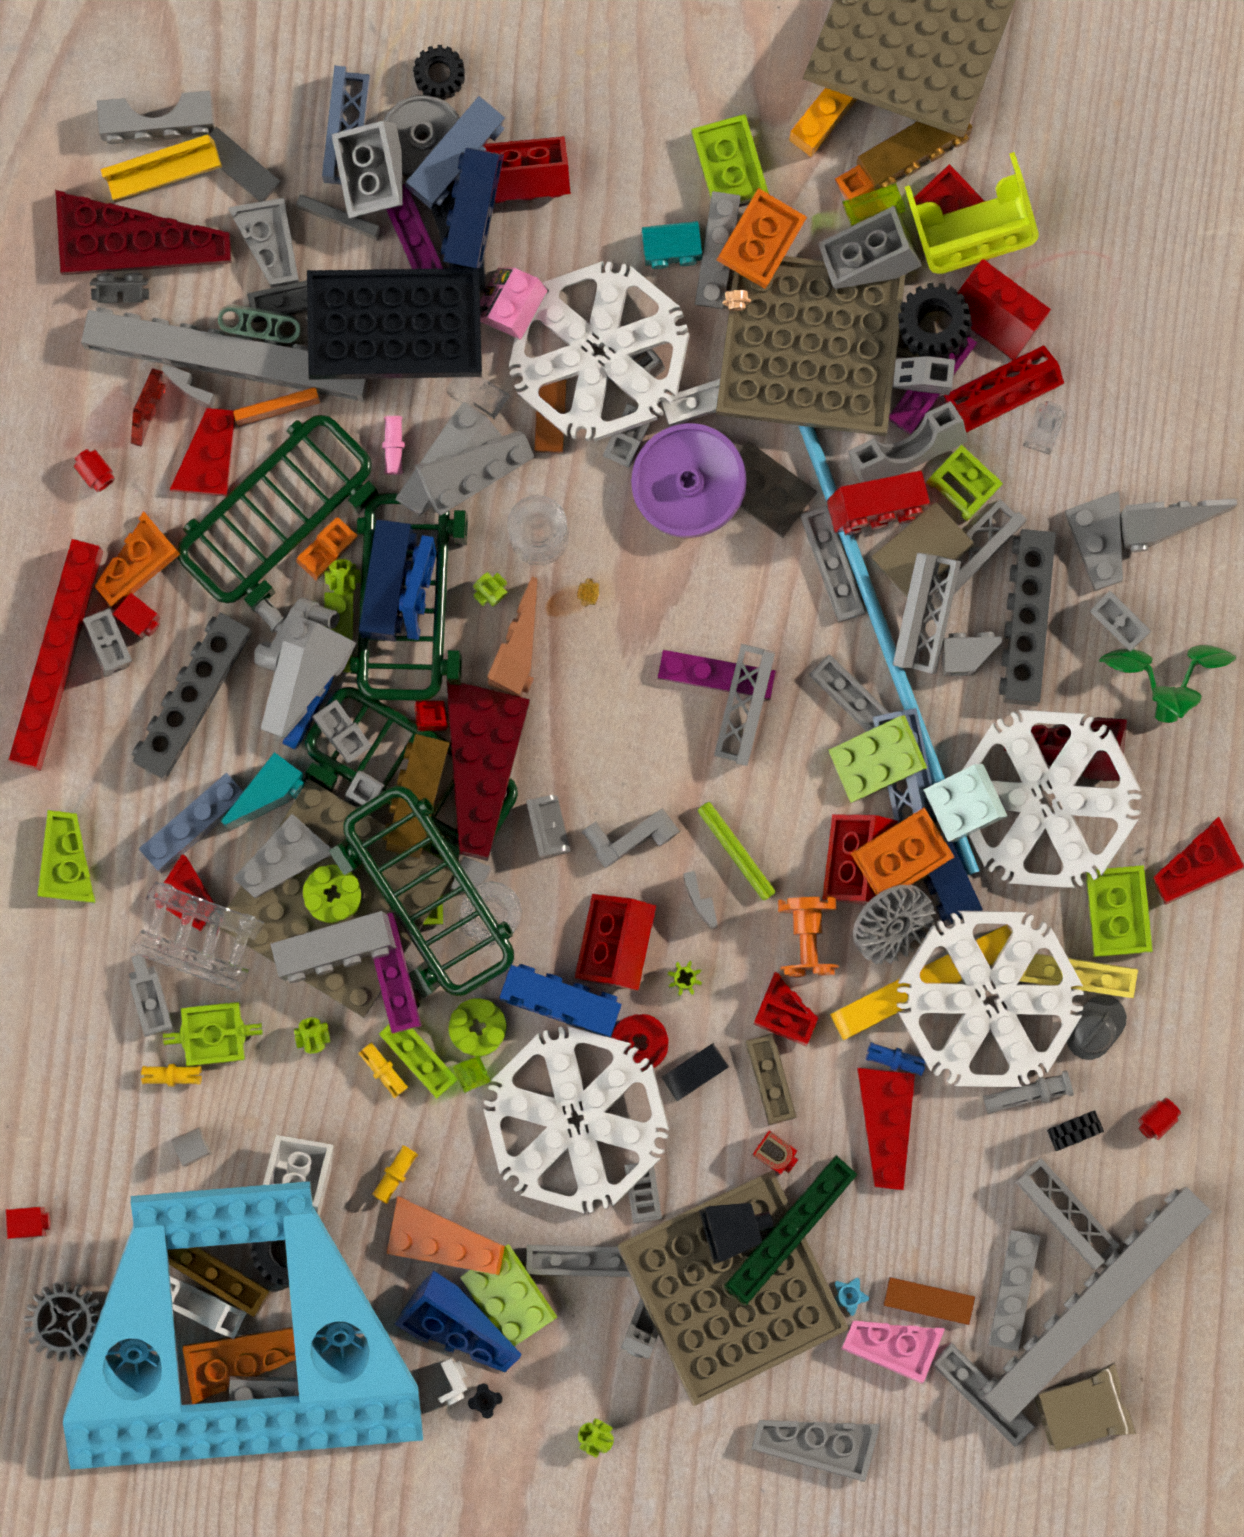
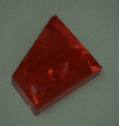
[131,368,166,447]

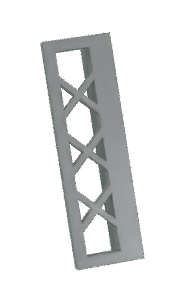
[934,499,1027,602]
[893,553,961,674]
[714,643,775,766]
[1015,1158,1120,1269]

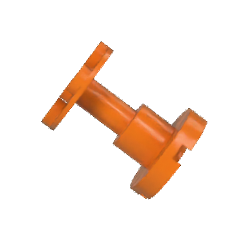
[778,897,839,977]

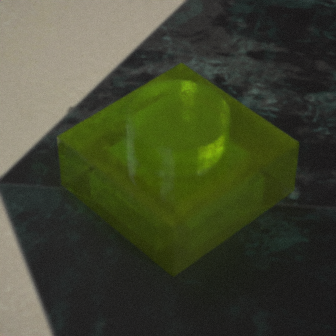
[453,1056,491,1093]

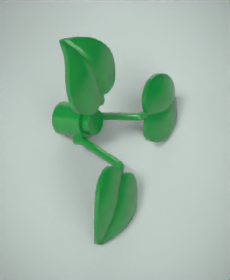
[1099,645,1236,723]

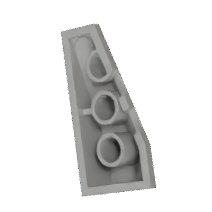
[396,402,502,516]
[1120,499,1237,553]
[260,615,356,739]

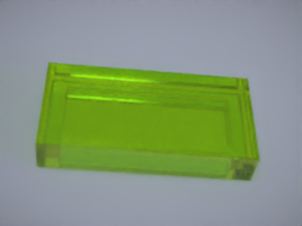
[842,183,906,227]

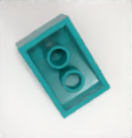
[221,752,306,831]

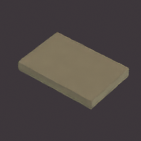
[871,502,974,598]

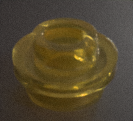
[577,578,599,607]

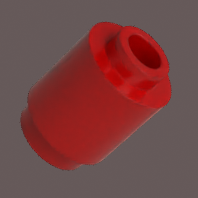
[74,449,115,493]
[1138,1097,1182,1140]

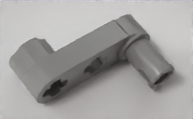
[254,597,340,672]
[582,808,680,868]

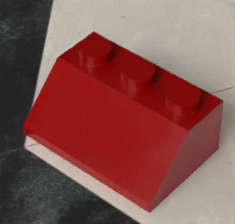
[484,136,571,203]
[957,259,1051,360]
[822,814,898,905]
[574,894,656,991]

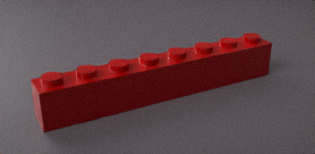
[8,539,103,771]

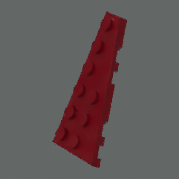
[55,189,232,275]
[446,679,530,861]

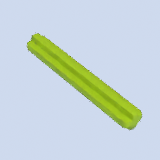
[698,802,775,901]

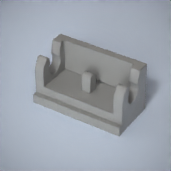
[1090,591,1151,652]
[82,608,132,677]
[526,795,571,859]

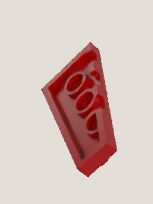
[857,1068,915,1190]

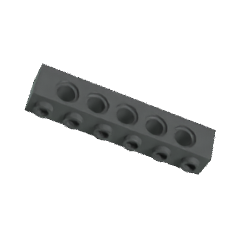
[999,529,1056,706]
[132,612,252,781]

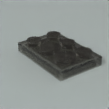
[740,441,817,538]

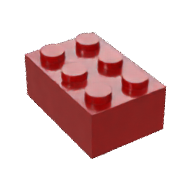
[826,470,930,535]

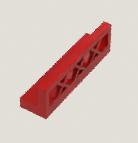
[943,345,1065,433]

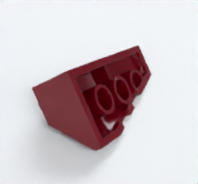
[1004,717,1127,781]

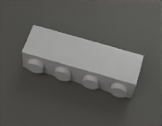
[270,911,396,983]

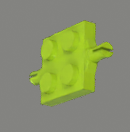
[163,1002,263,1067]

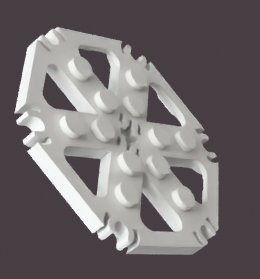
[509,261,690,442]
[963,710,1142,888]
[897,911,1084,1087]
[483,1026,669,1213]

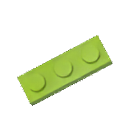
[378,1025,458,1099]

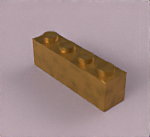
[856,121,973,191]
[382,734,449,859]
[167,1247,272,1317]

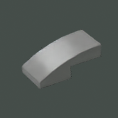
[162,364,216,408]
[603,403,651,468]
[311,699,372,763]
[344,770,384,816]
[683,871,718,929]

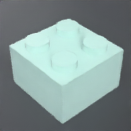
[924,764,1007,842]

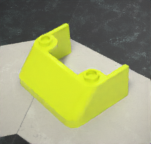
[905,152,1039,274]

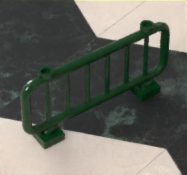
[177,415,379,612]
[350,493,468,701]
[305,687,518,860]
[329,786,514,998]

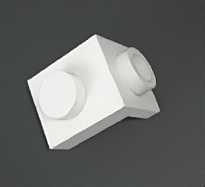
[438,1358,467,1405]

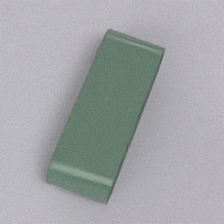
[218,304,300,343]

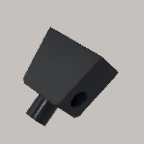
[699,1203,773,1264]

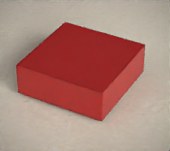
[414,701,448,731]

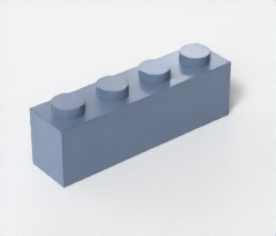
[405,96,505,209]
[139,772,243,874]

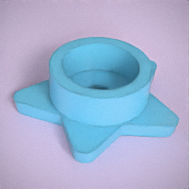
[835,1278,869,1316]

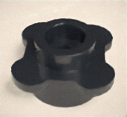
[468,1383,503,1419]

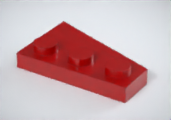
[908,164,985,215]
[170,408,235,496]
[1153,816,1244,905]

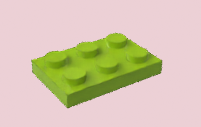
[691,114,769,205]
[828,715,927,803]
[1085,865,1153,957]
[460,1244,557,1347]

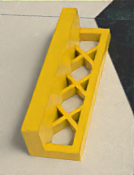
[100,134,222,202]

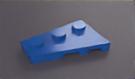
[399,535,436,640]

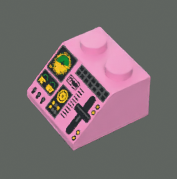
[480,267,548,340]

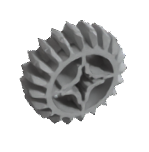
[24,1282,102,1362]

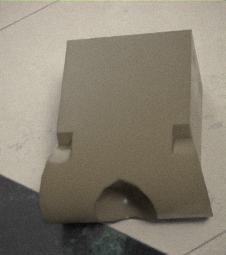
[1034,1362,1136,1452]

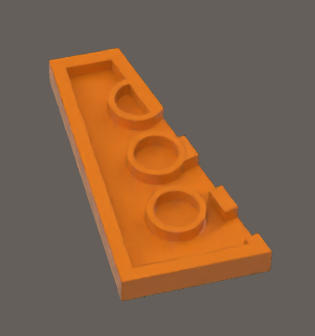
[386,1196,505,1275]
[182,1327,296,1404]

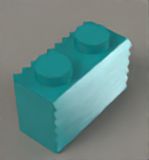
[641,221,702,269]

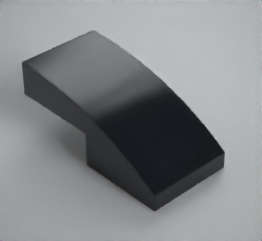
[661,1043,729,1101]

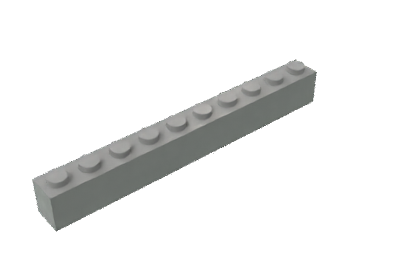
[81,307,368,402]
[981,1187,1212,1423]

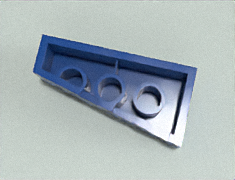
[499,964,622,1038]

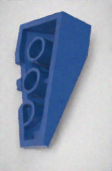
[395,1271,521,1372]

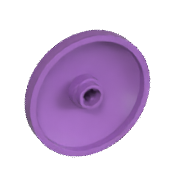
[631,423,746,538]

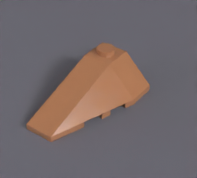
[487,576,538,697]

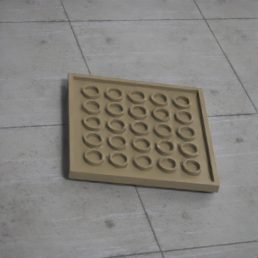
[803,0,1016,138]
[716,256,906,436]
[216,779,454,1018]
[617,1170,849,1406]

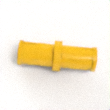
[358,1042,408,1098]
[141,1064,202,1087]
[371,1145,418,1204]

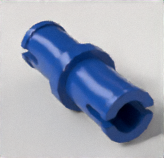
[865,1042,926,1076]

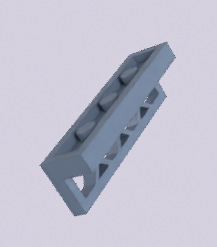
[322,65,370,185]
[873,708,938,823]

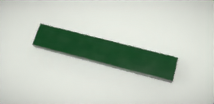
[723,1155,858,1306]

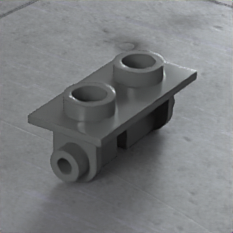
[90,273,150,303]

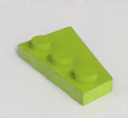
[37,810,96,903]

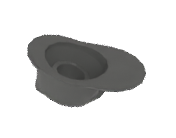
[1067,995,1127,1060]

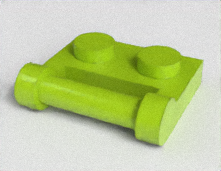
[926,444,1003,522]

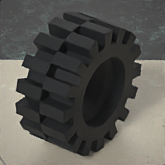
[413,45,465,100]
[1047,1110,1104,1151]

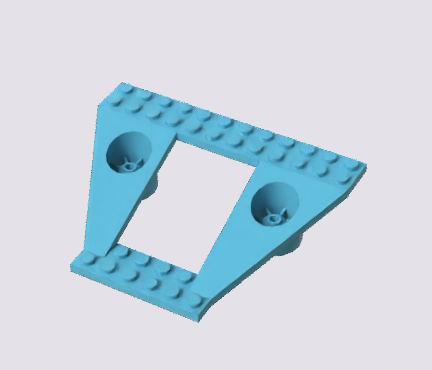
[63,1181,423,1470]

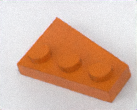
[94,511,180,610]

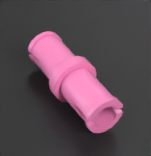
[382,416,405,475]

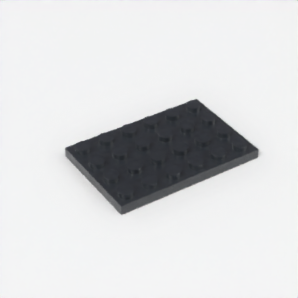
[307,268,482,380]

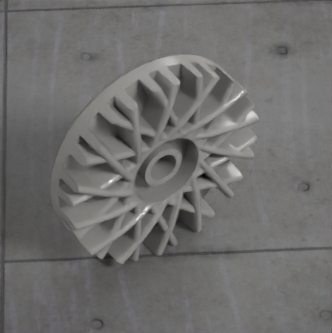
[384,95,460,179]
[853,885,936,964]

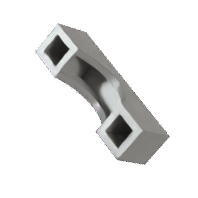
[97,91,215,144]
[848,401,968,482]

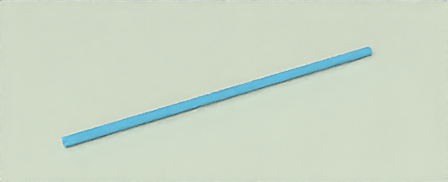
[798,425,979,876]

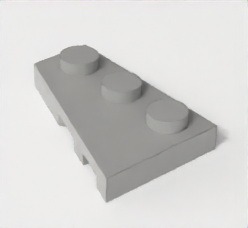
[228,198,299,287]
[1065,491,1123,591]
[233,814,331,899]

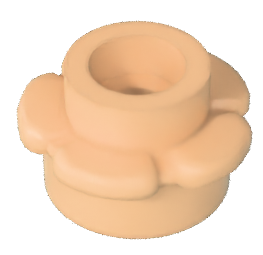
[723,290,751,311]

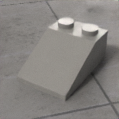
[331,121,402,219]
[818,206,922,289]

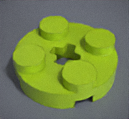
[303,865,362,924]
[448,998,507,1057]

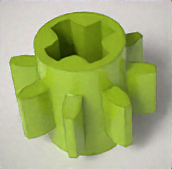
[324,559,361,595]
[473,572,508,607]
[667,961,702,996]
[294,1017,330,1054]
[578,1418,614,1458]

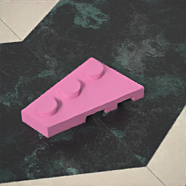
[841,1321,945,1384]

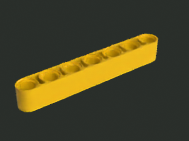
[830,924,1012,1040]

